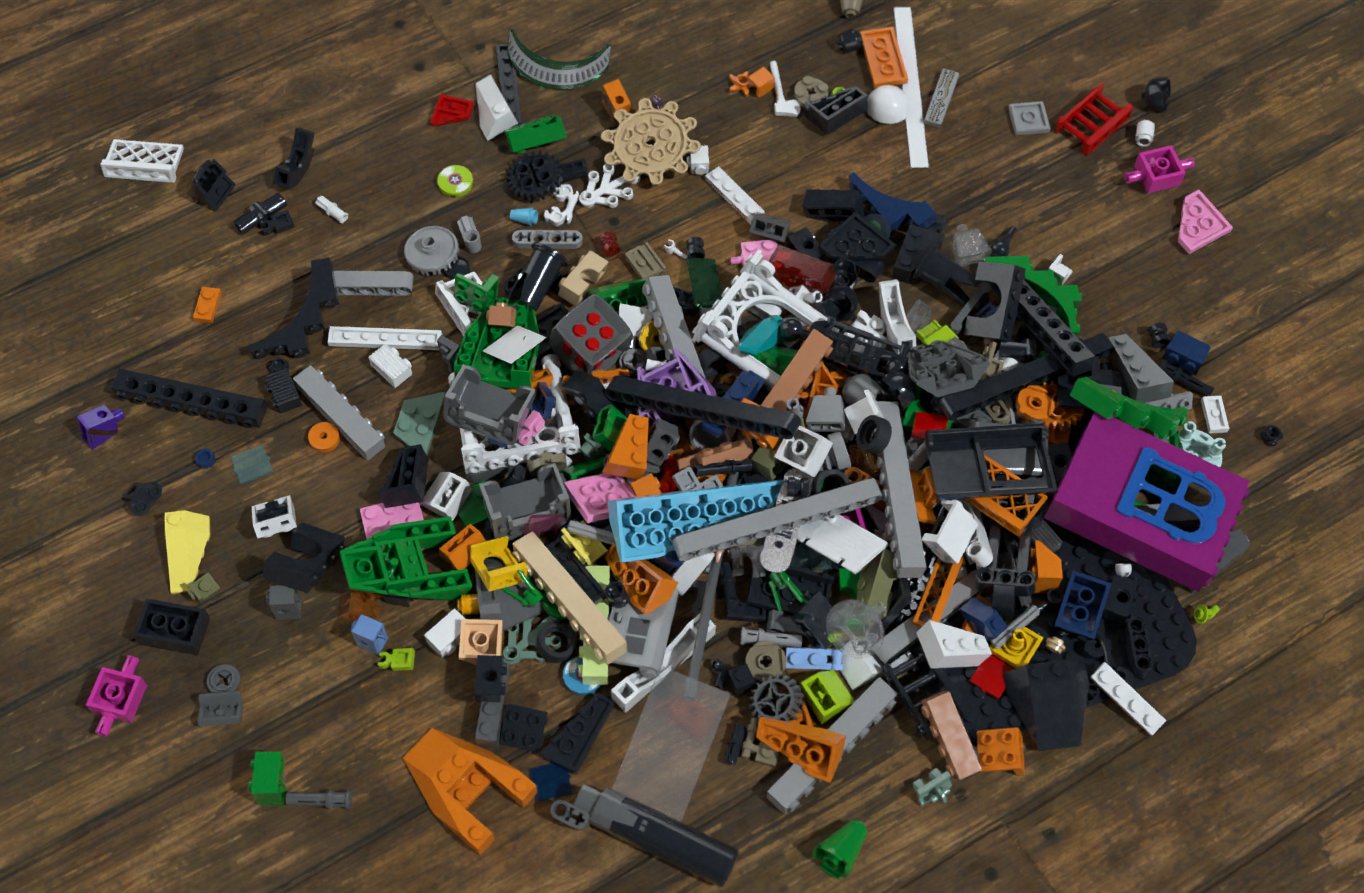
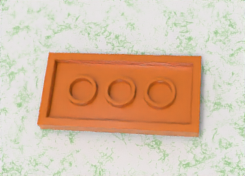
[860,27,908,88]

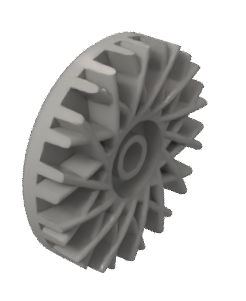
[404,226,460,276]

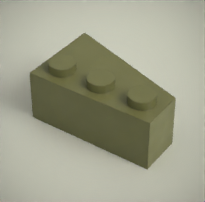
[751,410,805,481]
[855,549,898,624]

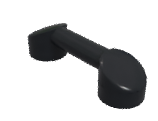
[1014,588,1063,626]

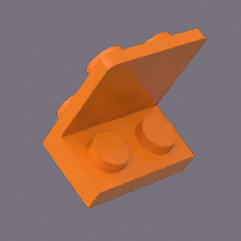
[977,727,1025,776]

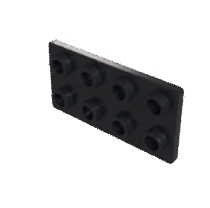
[1057,356,1100,410]

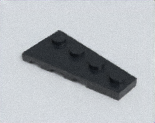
[539,693,616,775]

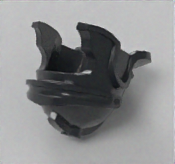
[814,285,858,322]

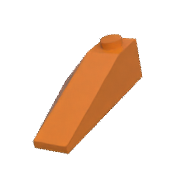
[605,545,679,615]
[756,717,846,782]

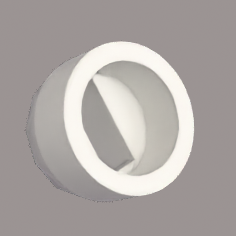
[1115,563,1132,577]

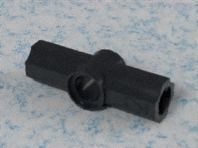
[234,192,288,235]

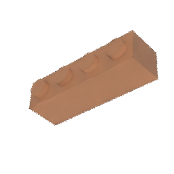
[921,691,982,780]

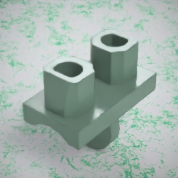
[580,433,606,461]
[913,768,952,806]

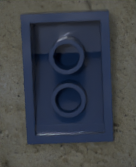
[1055,570,1112,640]

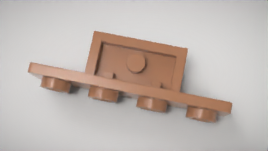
[677,438,754,472]

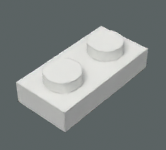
[1201,396,1229,433]

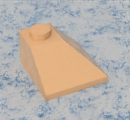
[459,619,502,665]

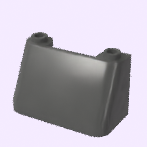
[444,364,536,445]
[968,416,1048,476]
[479,463,571,540]

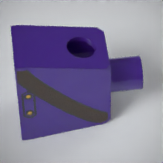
[77,405,125,450]

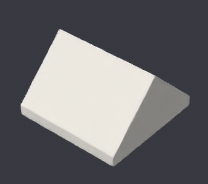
[832,638,884,691]

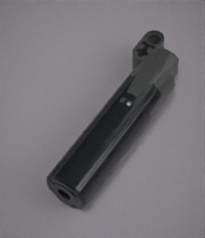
[550,785,739,887]

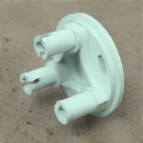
[1178,421,1226,467]

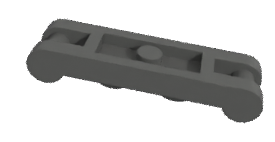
[950,283,991,337]

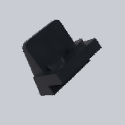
[188,159,236,211]

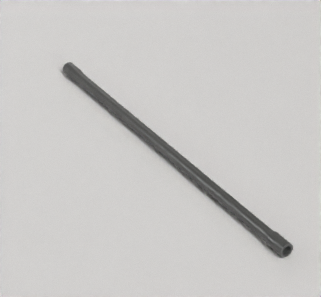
[683,428,745,701]

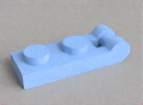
[786,647,843,670]

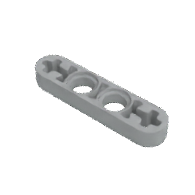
[512,230,583,249]

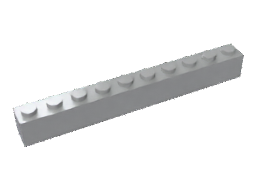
[872,401,926,578]

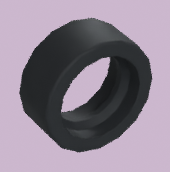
[698,347,728,380]
[856,415,892,454]
[811,469,851,495]
[536,622,577,663]

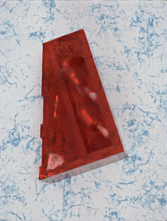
[769,244,836,292]

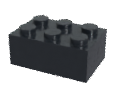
[133,598,210,655]

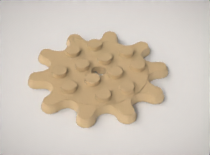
[601,98,701,186]

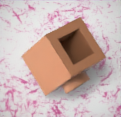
[486,303,516,328]

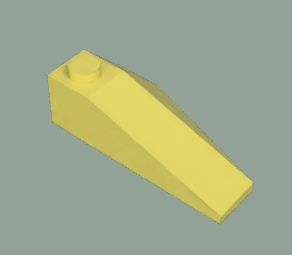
[165,510,210,594]

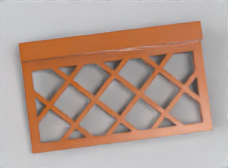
[963,454,1048,537]

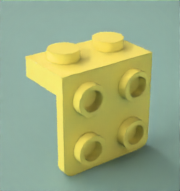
[561,521,608,566]

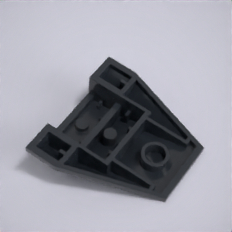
[1003,660,1089,751]

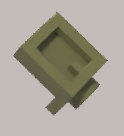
[187,572,221,604]

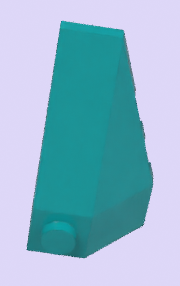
[739,315,784,355]

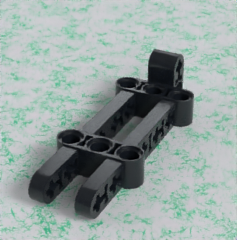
[976,473,1042,620]

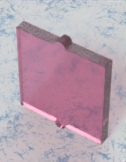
[522,513,564,538]

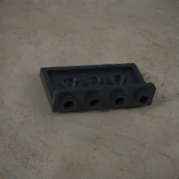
[746,557,834,616]

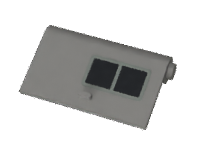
[599,579,679,679]

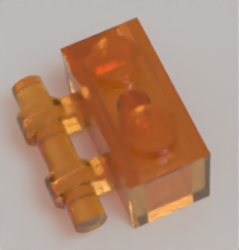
[848,438,881,481]

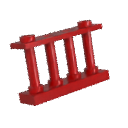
[1055,83,1134,156]

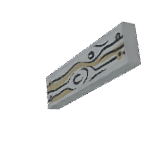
[924,68,959,128]

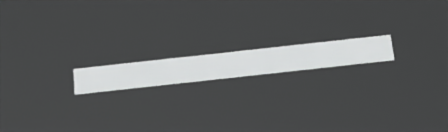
[894,7,928,168]

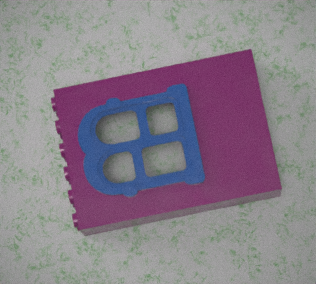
[1044,412,1249,592]

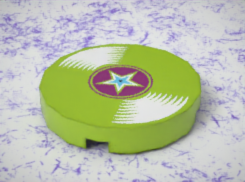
[437,165,473,197]

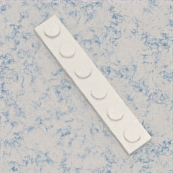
[328,326,442,350]

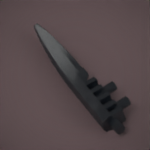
[895,499,955,624]

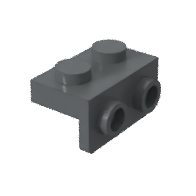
[198,691,244,727]

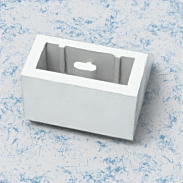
[420,472,473,521]

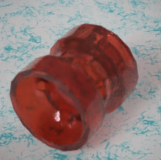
[599,231,621,257]

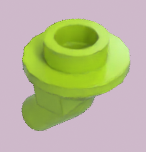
[1194,604,1220,624]

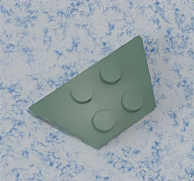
[393,392,446,455]

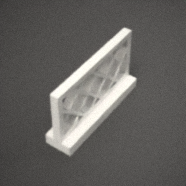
[101,139,184,183]
[435,271,482,336]

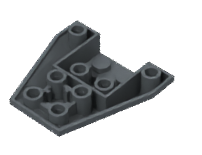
[908,340,990,397]
[475,558,546,631]

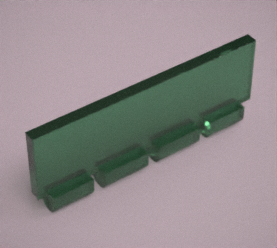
[687,258,723,308]

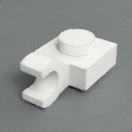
[855,310,887,335]

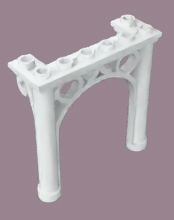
[692,250,839,389]
[448,354,581,474]

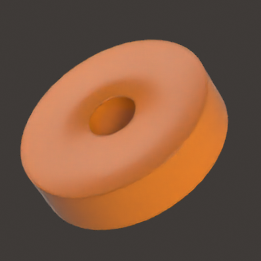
[308,422,340,453]

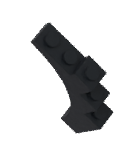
[249,257,340,358]

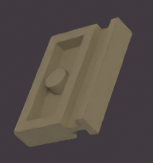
[625,242,666,279]

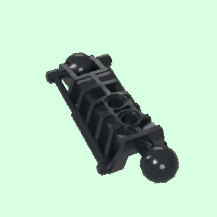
[779,316,910,386]

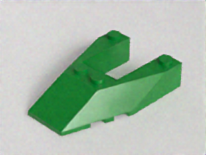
[339,516,472,600]

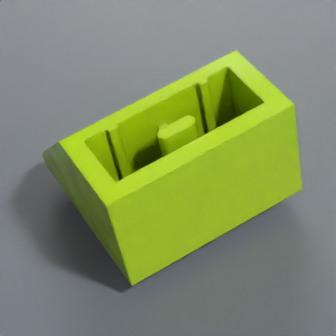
[800,670,855,724]

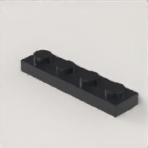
[546,537,607,605]

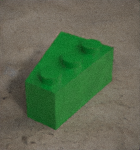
[504,114,567,154]

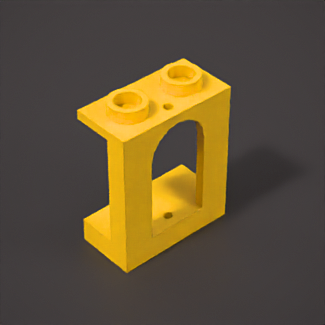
[470,536,528,592]

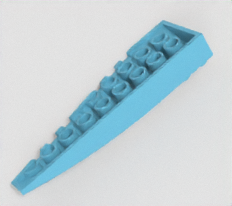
[608,480,787,562]

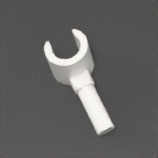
[664,240,687,260]

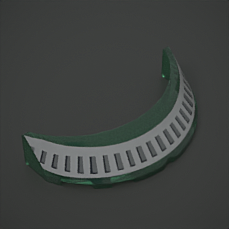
[507,28,612,91]

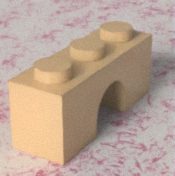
[558,250,608,306]

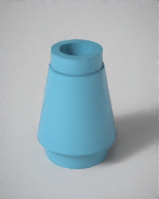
[510,208,538,225]

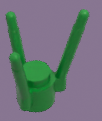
[501,570,544,607]
[768,571,808,611]

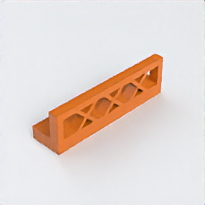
[912,556,964,628]

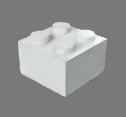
[774,426,833,478]

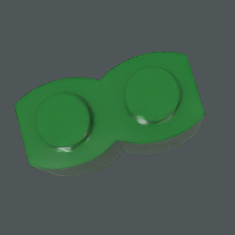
[593,404,627,451]

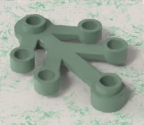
[502,614,563,665]

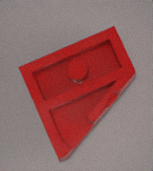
[430,94,474,127]

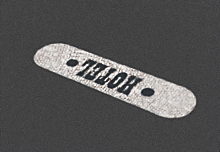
[760,468,813,572]

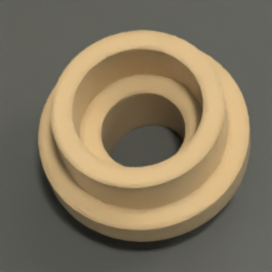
[1045,637,1066,654]

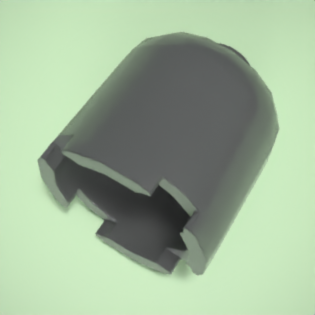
[841,374,890,406]

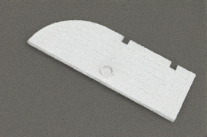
[797,514,888,574]

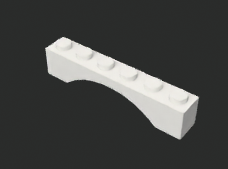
[611,613,716,713]

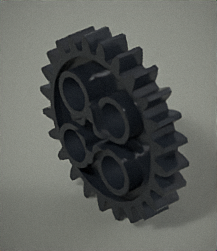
[506,151,564,202]

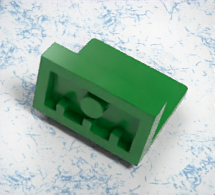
[454,273,499,313]

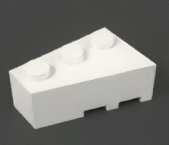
[916,620,992,668]

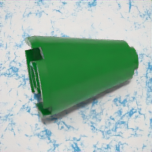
[812,820,868,880]

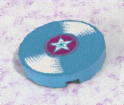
[563,656,601,695]

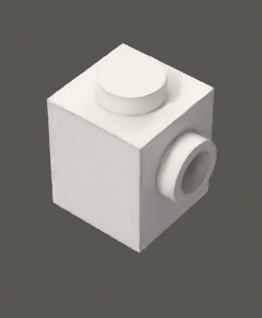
[687,146,709,175]

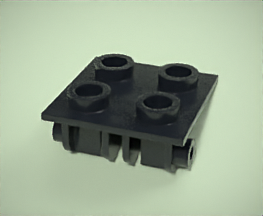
[499,703,548,753]

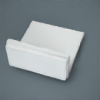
[844,389,884,435]

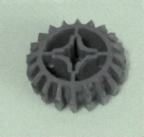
[749,673,804,723]

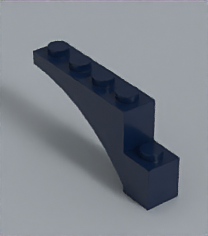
[848,172,937,233]
[701,370,766,438]

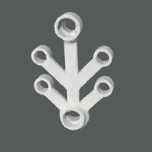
[579,164,640,208]

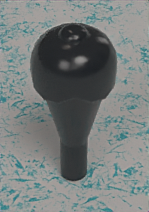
[989,226,1017,257]

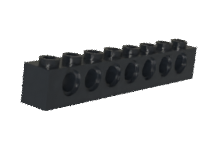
[989,280,1095,377]
[111,368,267,428]

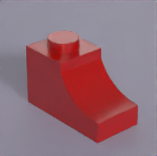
[659,456,680,493]

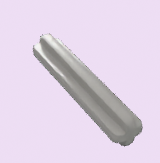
[990,605,1040,649]

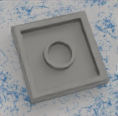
[1008,101,1051,136]

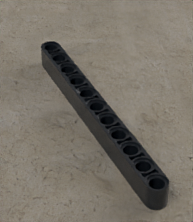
[938,333,1115,421]
[604,376,802,440]

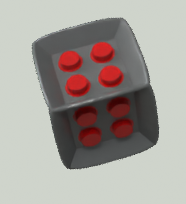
[549,294,633,375]

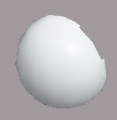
[867,85,907,124]

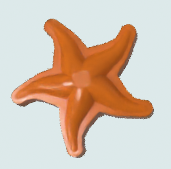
[729,71,755,97]

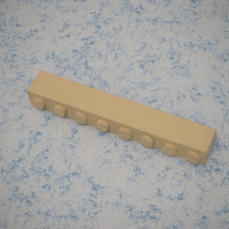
[512,531,627,665]

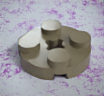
[794,76,828,108]
[527,452,567,477]
[745,641,786,682]

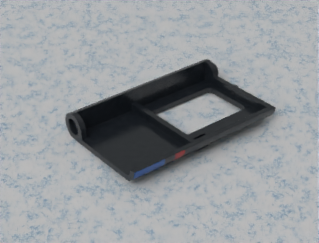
[925,423,1058,500]

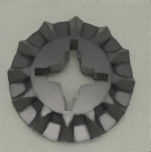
[207,664,241,693]

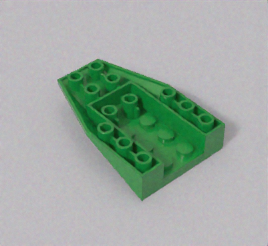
[454,298,540,389]

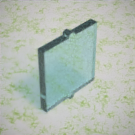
[231,445,273,484]

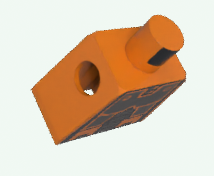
[601,79,631,121]

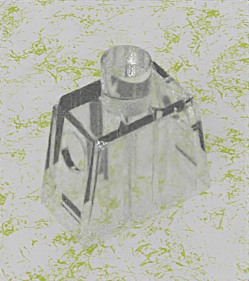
[952,224,992,266]

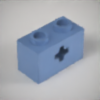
[351,614,388,656]

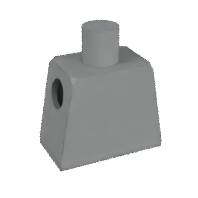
[806,387,846,432]

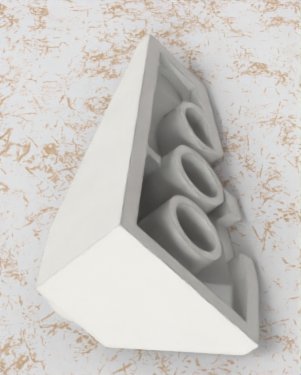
[476,75,518,140]

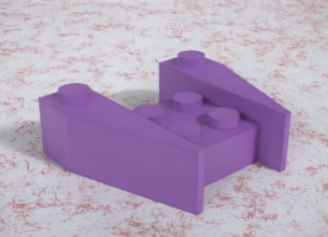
[637,348,718,432]

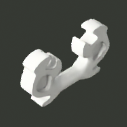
[544,184,579,226]

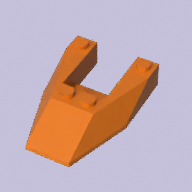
[403,728,538,855]

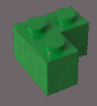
[248,752,287,806]

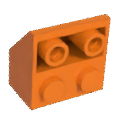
[439,524,486,570]
[1027,541,1063,594]

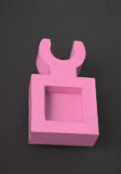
[518,410,545,446]

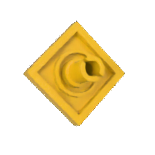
[989,619,1043,668]

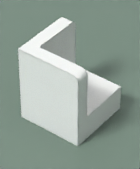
[1048,254,1072,286]

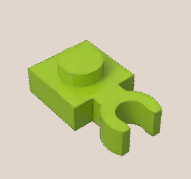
[378,648,415,671]

